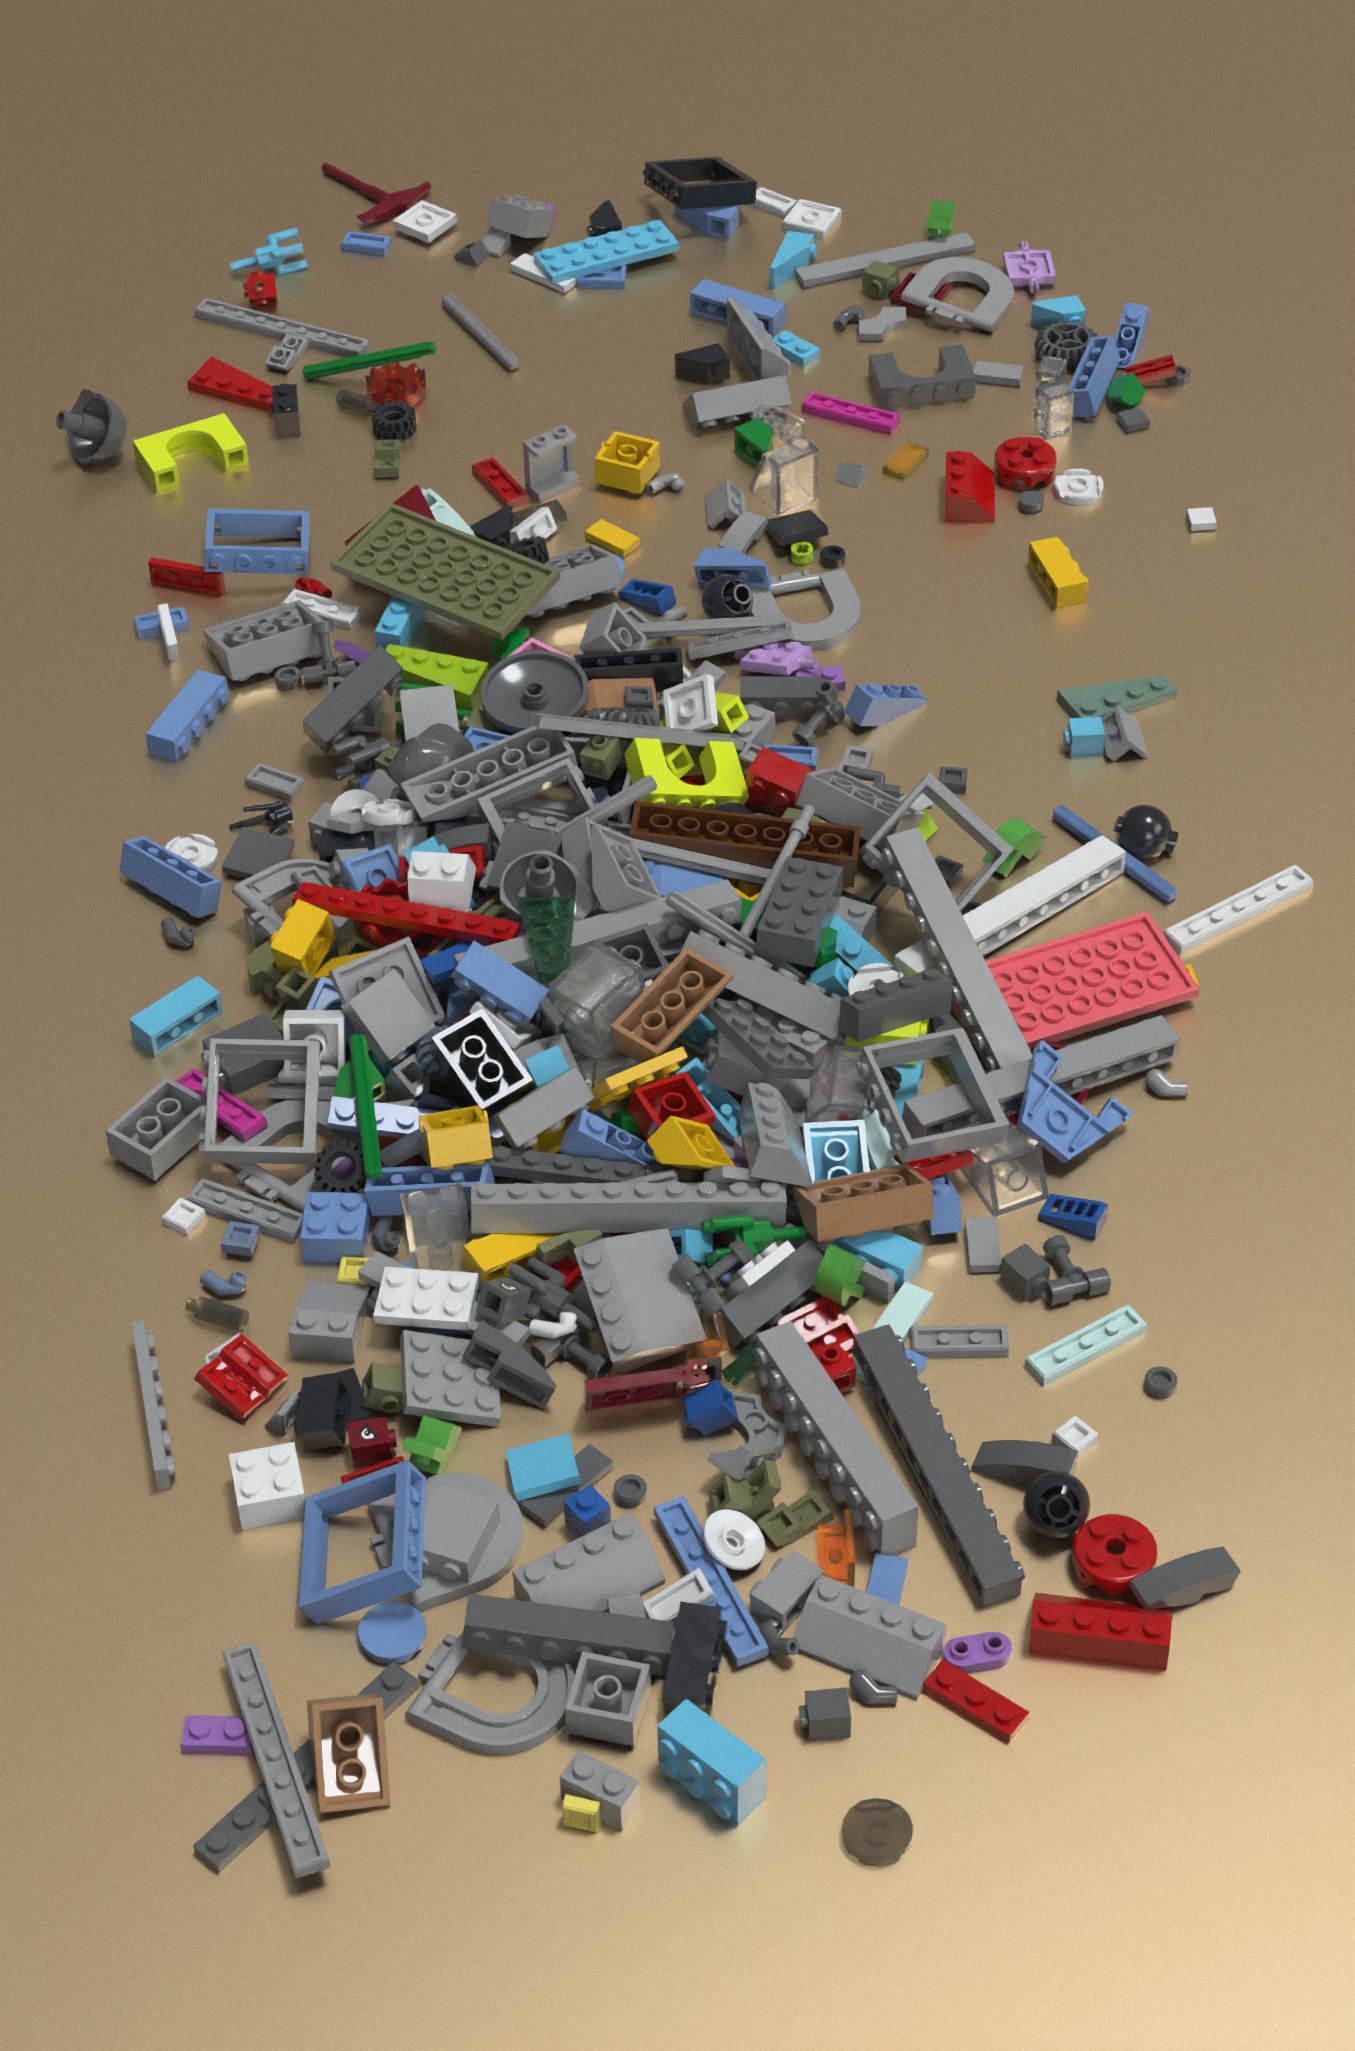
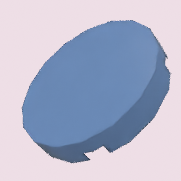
[358,1601,427,1665]

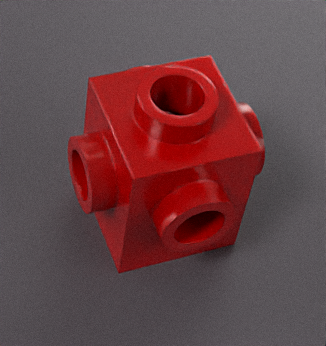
[243,271,277,307]
[812,1340,856,1393]

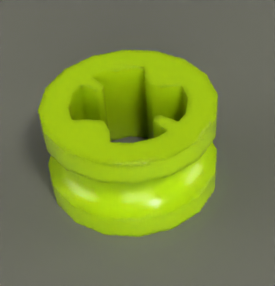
[791,542,814,566]

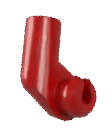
[295,577,332,599]

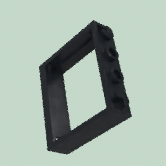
[642,156,757,210]

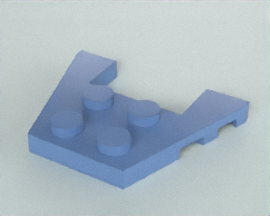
[1017,1040,1134,1163]

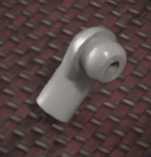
[646,472,684,495]
[662,606,687,621]
[1146,1069,1188,1097]

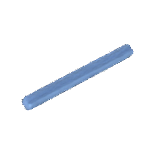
[1053,805,1178,902]

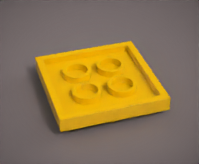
[588,1046,688,1113]

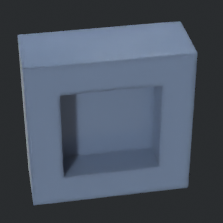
[221,1221,261,1256]

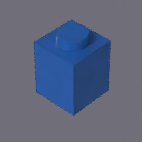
[683,1379,739,1437]
[564,1484,611,1538]

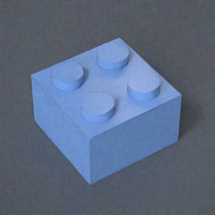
[300,1192,372,1264]

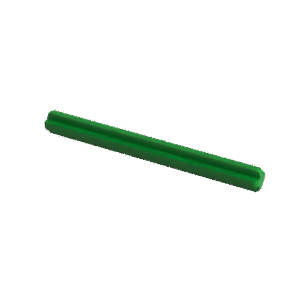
[302,341,436,380]
[350,1034,382,1180]

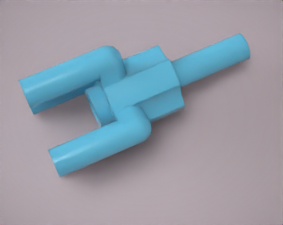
[230,228,308,275]

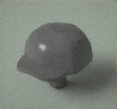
[56,389,127,464]
[387,723,474,803]
[499,849,595,929]

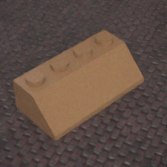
[611,947,734,1062]
[792,1163,934,1243]

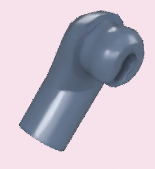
[200,1270,247,1296]

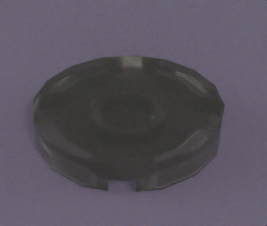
[841,1798,913,1867]

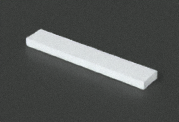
[1163,865,1314,954]

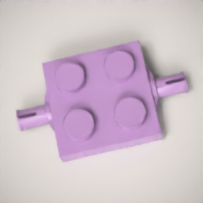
[1003,241,1056,293]
[734,641,819,676]

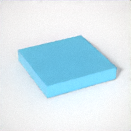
[506,1433,581,1501]

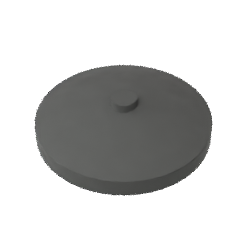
[481,650,589,734]

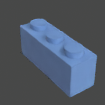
[450,941,550,1025]

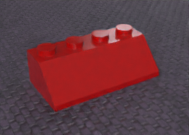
[1029,1592,1172,1670]

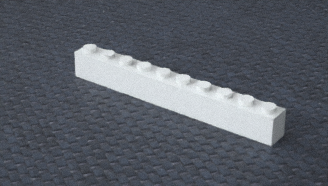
[894,835,1126,976]

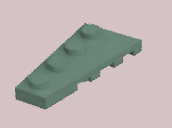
[1057,675,1177,718]

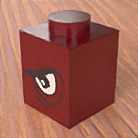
[347,1417,397,1469]

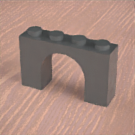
[868,344,976,408]

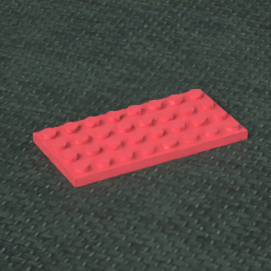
[951,911,1200,1063]

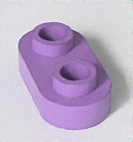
[943,1632,1012,1673]

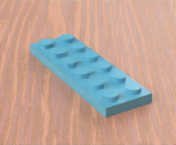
[534,220,679,284]

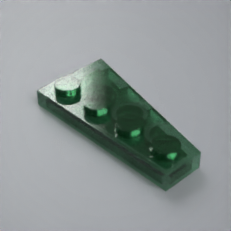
[517,897,576,982]

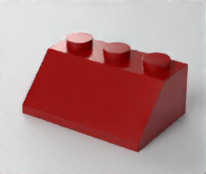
[945,451,995,522]

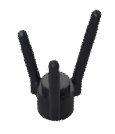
[229,800,293,835]

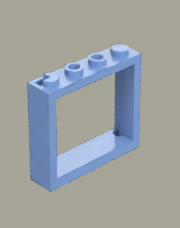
[205,508,309,574]
[298,1460,426,1625]

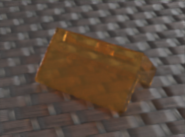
[687,1312,730,1359]
[817,1509,855,1587]

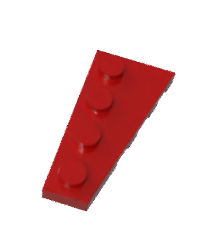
[187,356,273,412]

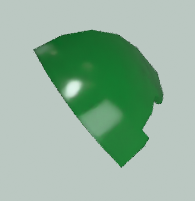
[1107,373,1146,406]

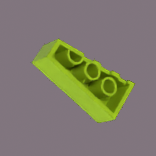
[385,644,489,711]

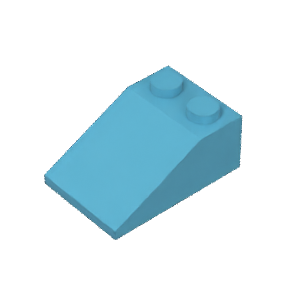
[803,1120,870,1182]

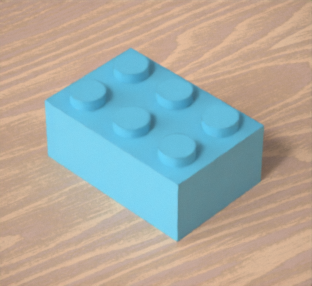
[657,1699,766,1826]

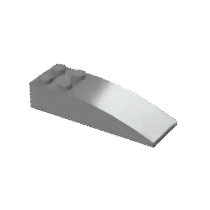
[401,726,578,822]

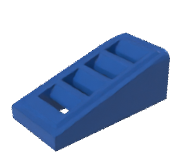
[618,578,677,615]
[1038,1194,1108,1239]

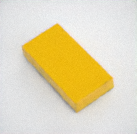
[585,519,640,557]

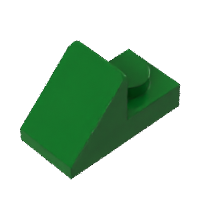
[491,628,529,661]

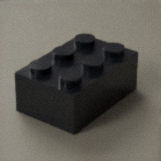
[430,1008,533,1118]

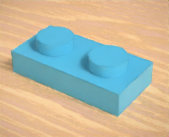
[773,330,820,367]

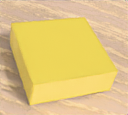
[337,1256,370,1286]
[562,1795,601,1832]

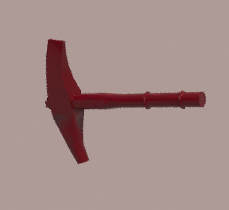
[322,163,432,223]

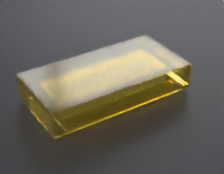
[882,441,929,481]

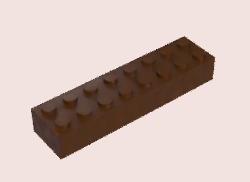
[629,801,860,888]

